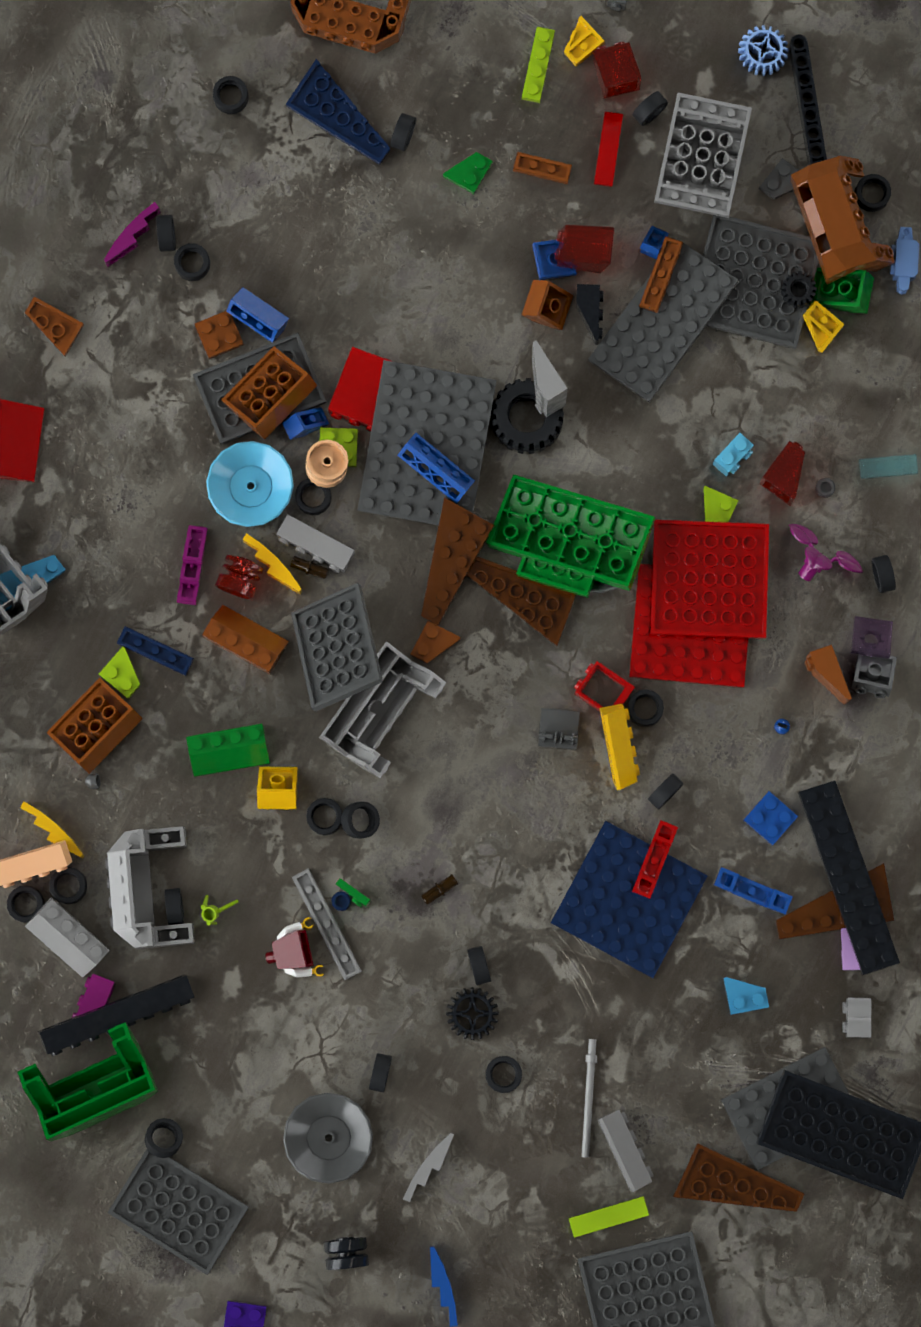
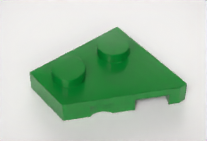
[443,152,493,194]

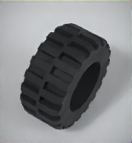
[491,378,564,454]

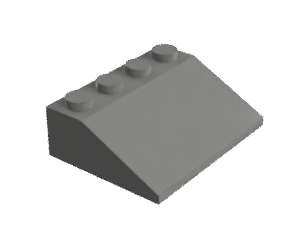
[532,340,568,417]

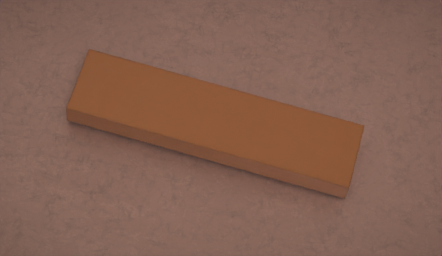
[639,236,684,313]

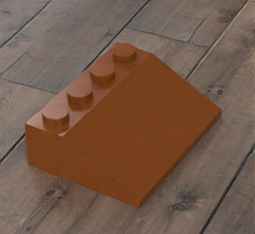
[222,346,317,440]
[46,678,143,774]

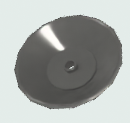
[283,1093,373,1184]

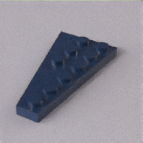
[286,59,390,165]

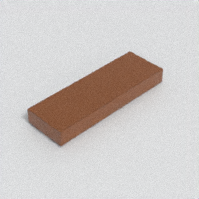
[513,152,572,184]

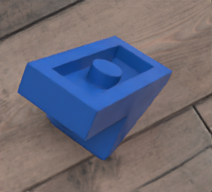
[640,226,669,259]

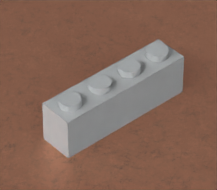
[276,514,355,573]

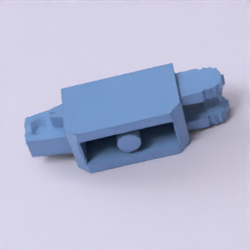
[890,227,919,295]

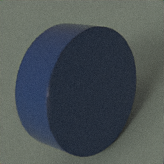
[331,891,351,911]

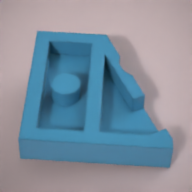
[723,977,769,1015]

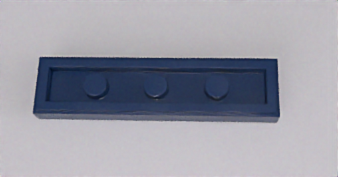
[117,626,194,676]

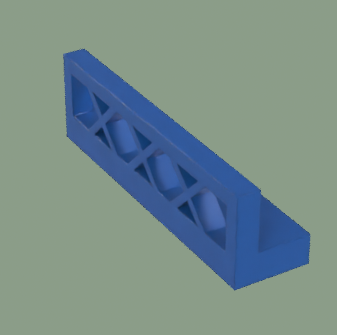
[397,433,475,504]

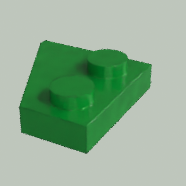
[336,878,371,908]

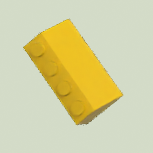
[599,704,640,790]

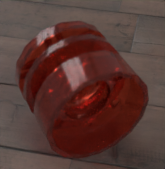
[215,555,264,600]

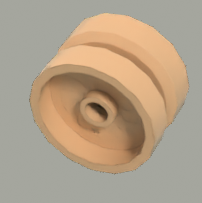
[305,440,348,488]

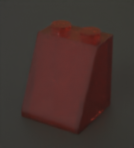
[592,42,642,99]
[555,225,614,274]
[760,441,805,506]

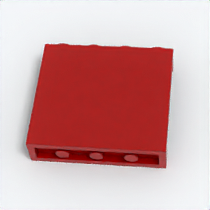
[328,347,391,432]

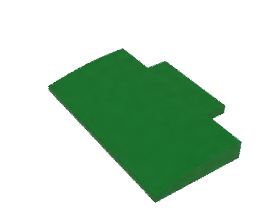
[486,474,655,598]

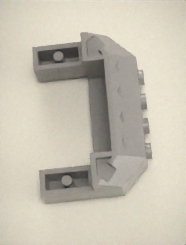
[105,826,195,949]

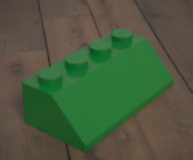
[186,724,270,777]

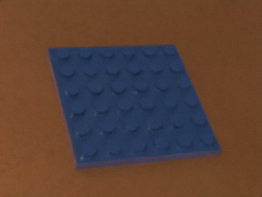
[551,821,708,978]

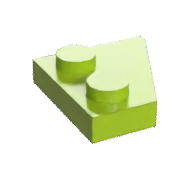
[99,646,141,699]

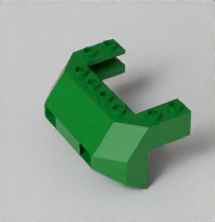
[18,1022,158,1142]

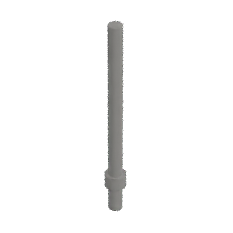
[581,1039,598,1157]

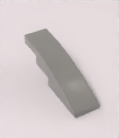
[403,1133,454,1202]

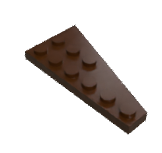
[673,1143,805,1212]

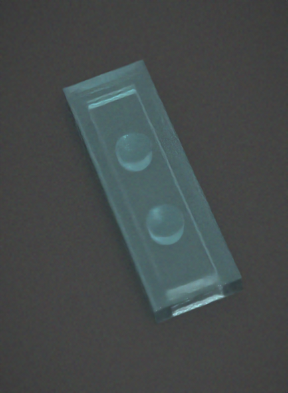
[859,454,918,479]

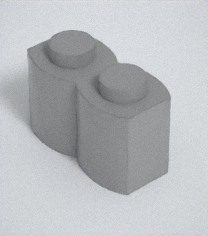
[842,998,872,1038]

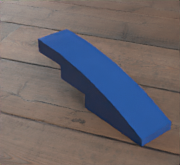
[430,1246,458,1327]

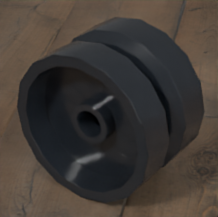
[324,1237,369,1270]

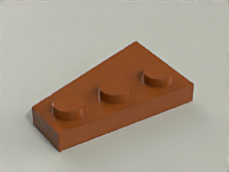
[25,297,84,357]

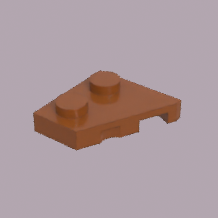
[410,621,461,664]

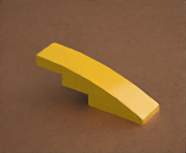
[242,533,302,595]
[20,801,85,859]

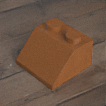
[522,280,573,330]

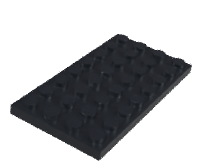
[756,1070,921,1199]

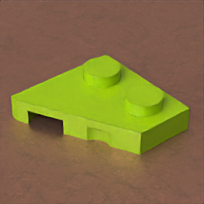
[703,486,738,522]

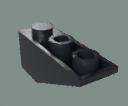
[576,284,603,345]

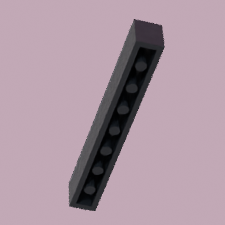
[38,975,194,1056]

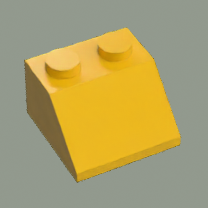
[257,767,298,810]

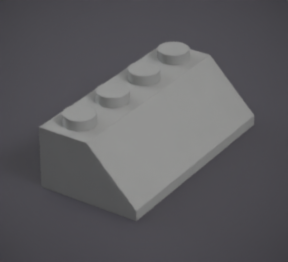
[25,897,110,978]
[597,1110,654,1192]

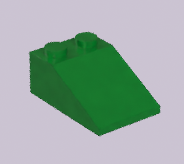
[809,268,874,314]

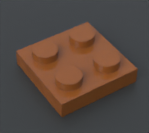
[194,310,244,359]

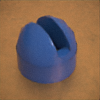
[774,719,790,735]

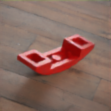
[594,111,623,187]
[632,820,678,899]

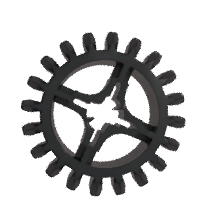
[446,987,499,1040]

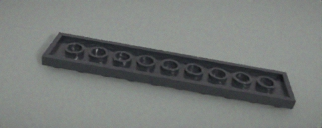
[798,781,900,976]

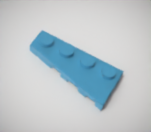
[0,555,66,611]

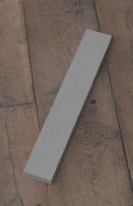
[292,868,362,980]

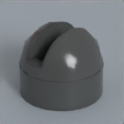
[85,773,100,789]

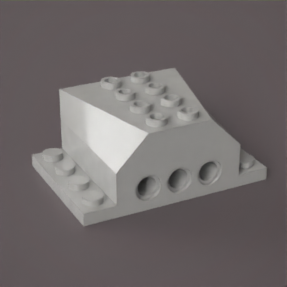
[654,92,752,218]

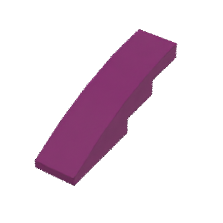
[104,202,161,267]
[177,525,208,605]

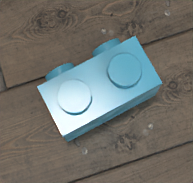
[713,433,754,477]

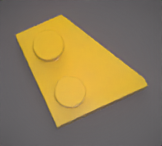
[803,300,844,353]

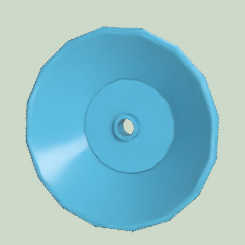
[206,441,294,527]

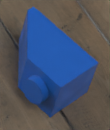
[282,407,329,440]

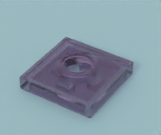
[851,616,893,659]

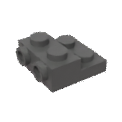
[851,649,897,698]

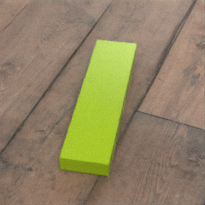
[568,1196,649,1238]

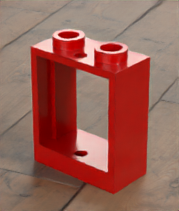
[574,661,635,712]

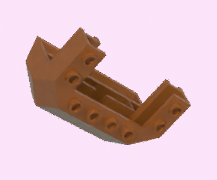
[791,155,895,285]

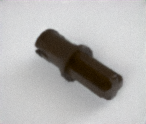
[290,556,329,579]
[421,874,458,904]

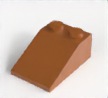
[805,644,852,705]

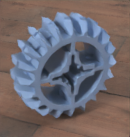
[738,25,789,76]

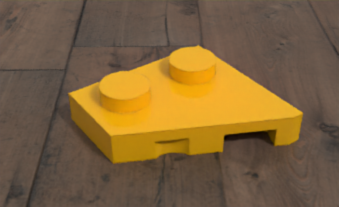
[564,16,605,67]

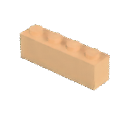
[0,840,73,888]

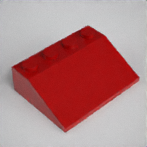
[0,399,44,482]

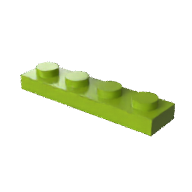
[522,27,555,103]

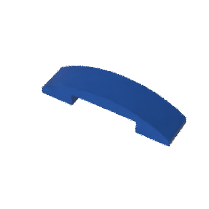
[714,867,793,915]

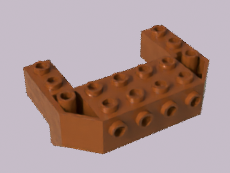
[290,0,412,54]

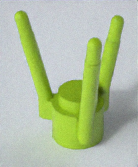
[201,895,239,925]

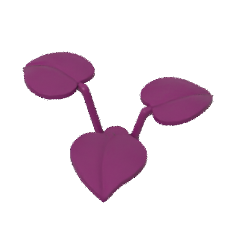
[788,524,863,581]

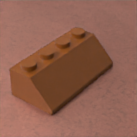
[202,605,289,675]

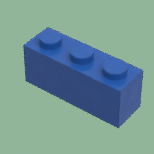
[226,287,289,343]

